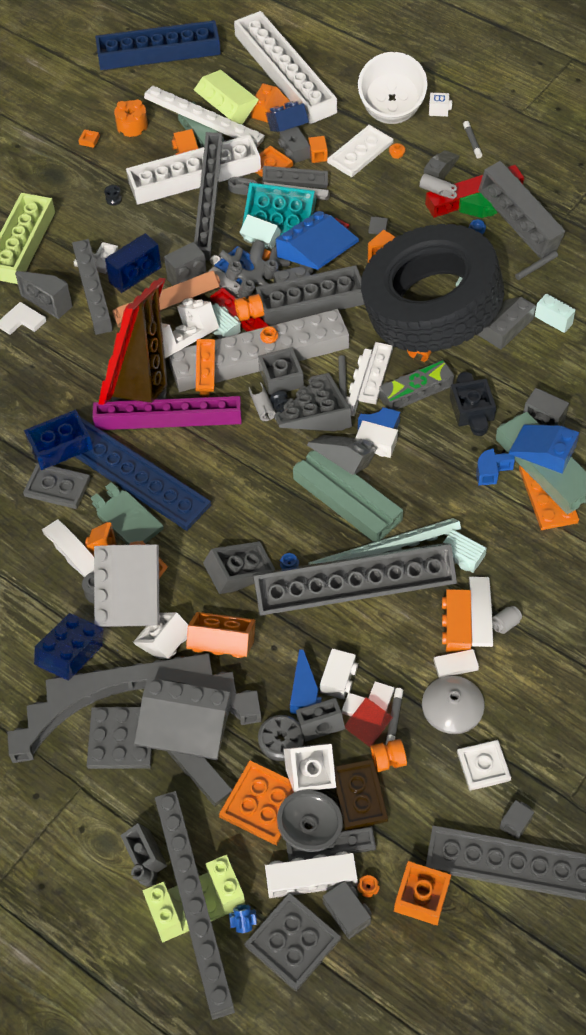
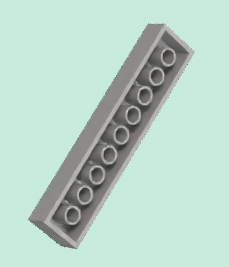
[169,309,349,392]

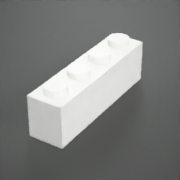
[265,852,357,898]

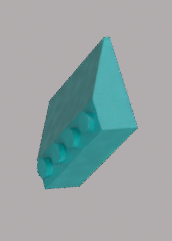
[242,183,317,236]

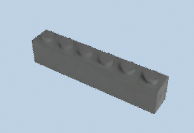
[72,239,113,335]

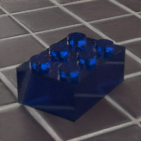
[105,233,162,293]
[24,410,93,470]
[34,613,104,681]

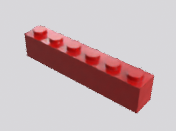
[425,165,524,218]

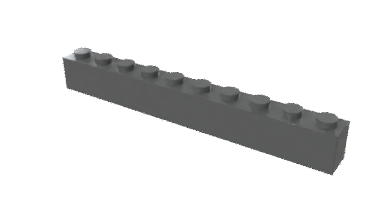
[155,791,235,1020]

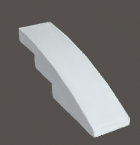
[42,519,94,577]
[469,577,493,647]

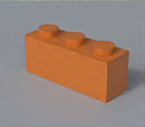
[442,589,472,652]

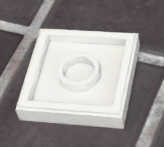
[457,740,511,791]

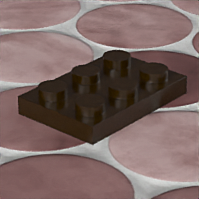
[334,759,388,831]

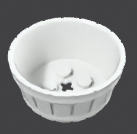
[358,52,427,124]

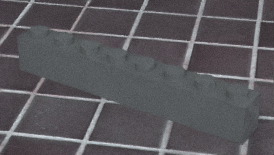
[194,132,222,261]

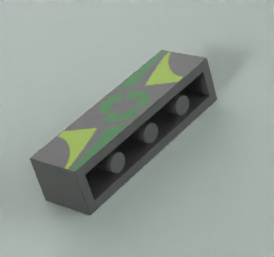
[379,360,454,410]

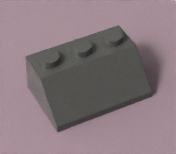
[478,297,536,350]

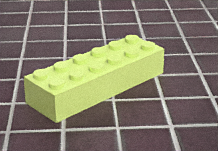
[0,193,55,284]

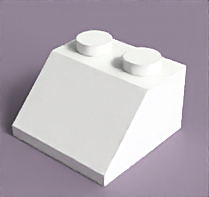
[133,612,188,659]
[284,744,336,793]

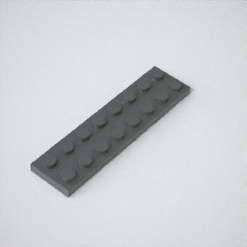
[426,826,586,901]

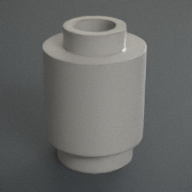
[492,606,522,634]

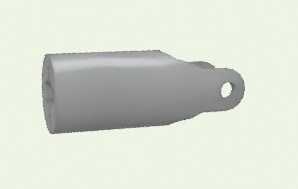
[419,173,457,199]
[209,267,240,298]
[249,382,276,421]

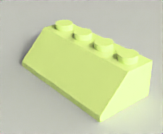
[194,70,259,124]

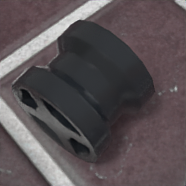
[104,185,122,206]
[270,391,288,413]

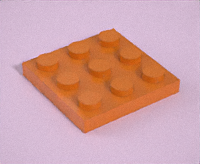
[219,761,294,846]

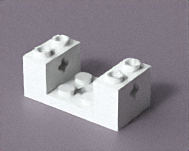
[161,298,219,358]

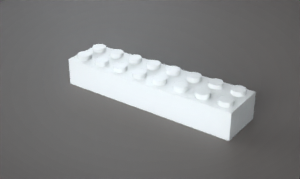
[126,135,261,205]

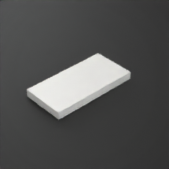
[327,125,393,177]

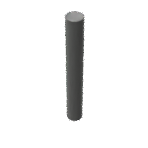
[515,251,558,280]
[338,355,347,400]

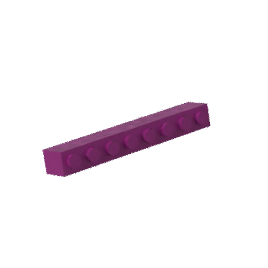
[93,396,242,430]

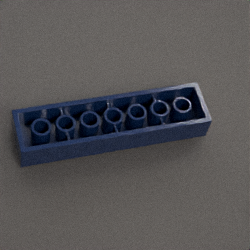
[95,20,221,70]

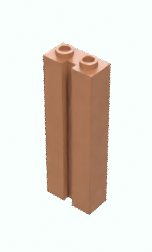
[112,270,220,328]

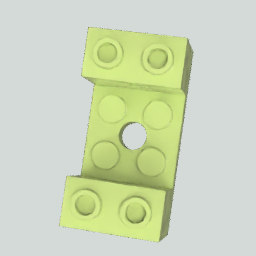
[143,855,245,943]

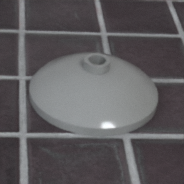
[422,676,485,734]

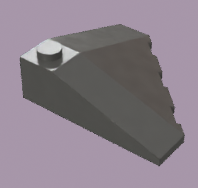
[274,373,352,431]

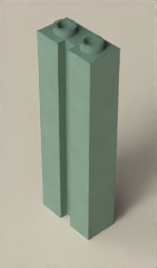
[496,412,586,515]
[293,450,403,542]

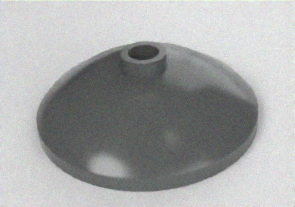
[277,790,343,852]

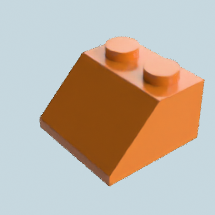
[251,84,290,123]

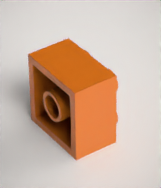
[394,861,451,926]

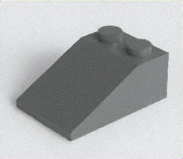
[15,271,72,319]
[307,435,377,475]
[203,542,275,594]

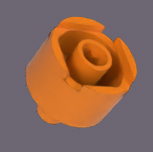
[114,100,148,137]

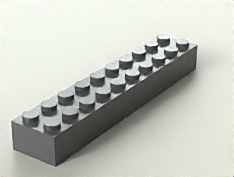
[253,543,457,616]

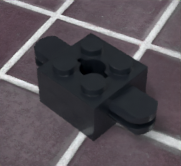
[450,372,496,436]

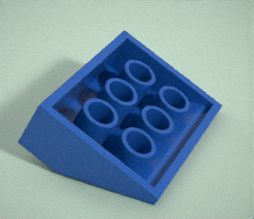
[276,211,359,270]

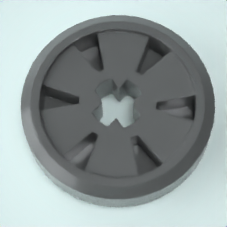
[258,715,304,761]

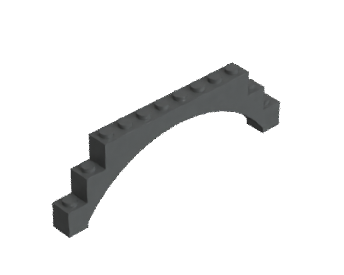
[7,653,262,763]

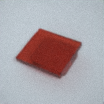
[345,697,393,748]

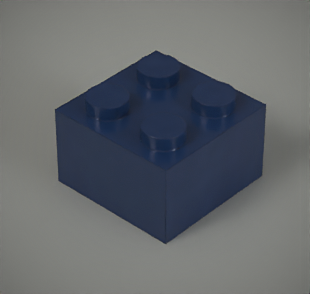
[266,101,309,132]

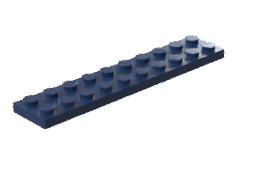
[46,411,211,531]

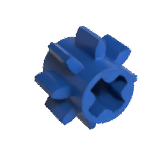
[229,905,257,933]

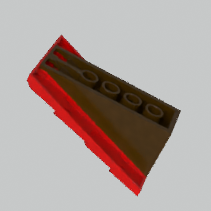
[98,278,167,405]

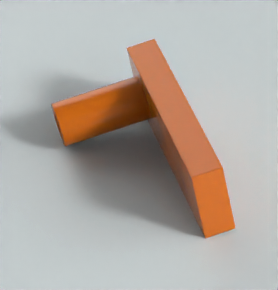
[196,339,215,397]

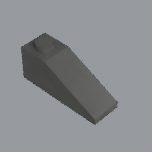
[424,150,459,180]

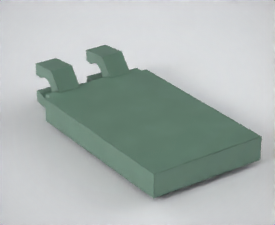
[91,482,164,545]

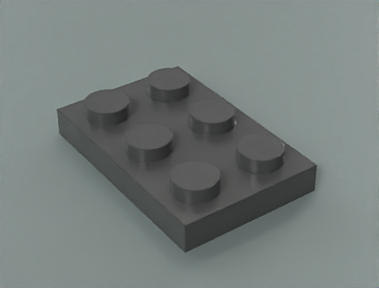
[23,463,90,509]

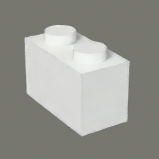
[356,421,398,458]
[320,649,358,699]

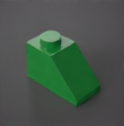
[459,192,497,218]

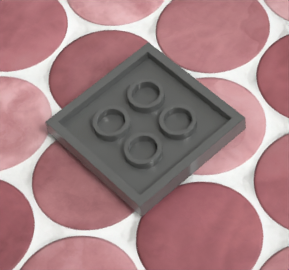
[87,707,152,769]
[244,893,341,991]

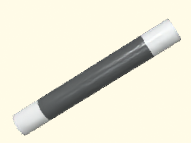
[463,121,482,158]
[386,688,403,745]

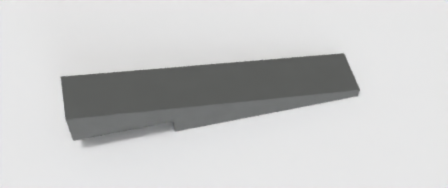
[136,707,232,807]

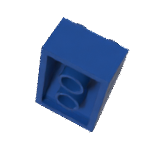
[509,425,579,474]

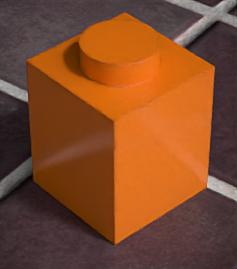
[308,136,328,163]

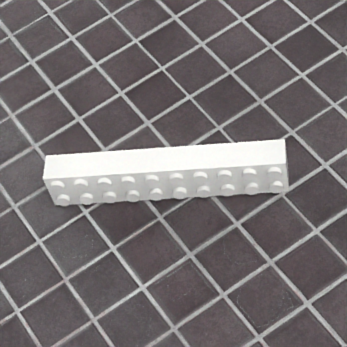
[234,11,337,124]

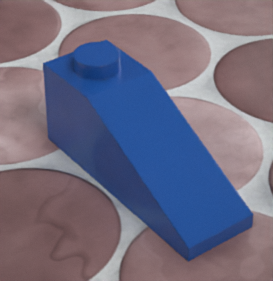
[290,649,321,714]

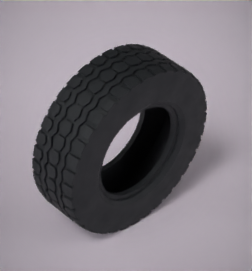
[361,224,504,352]

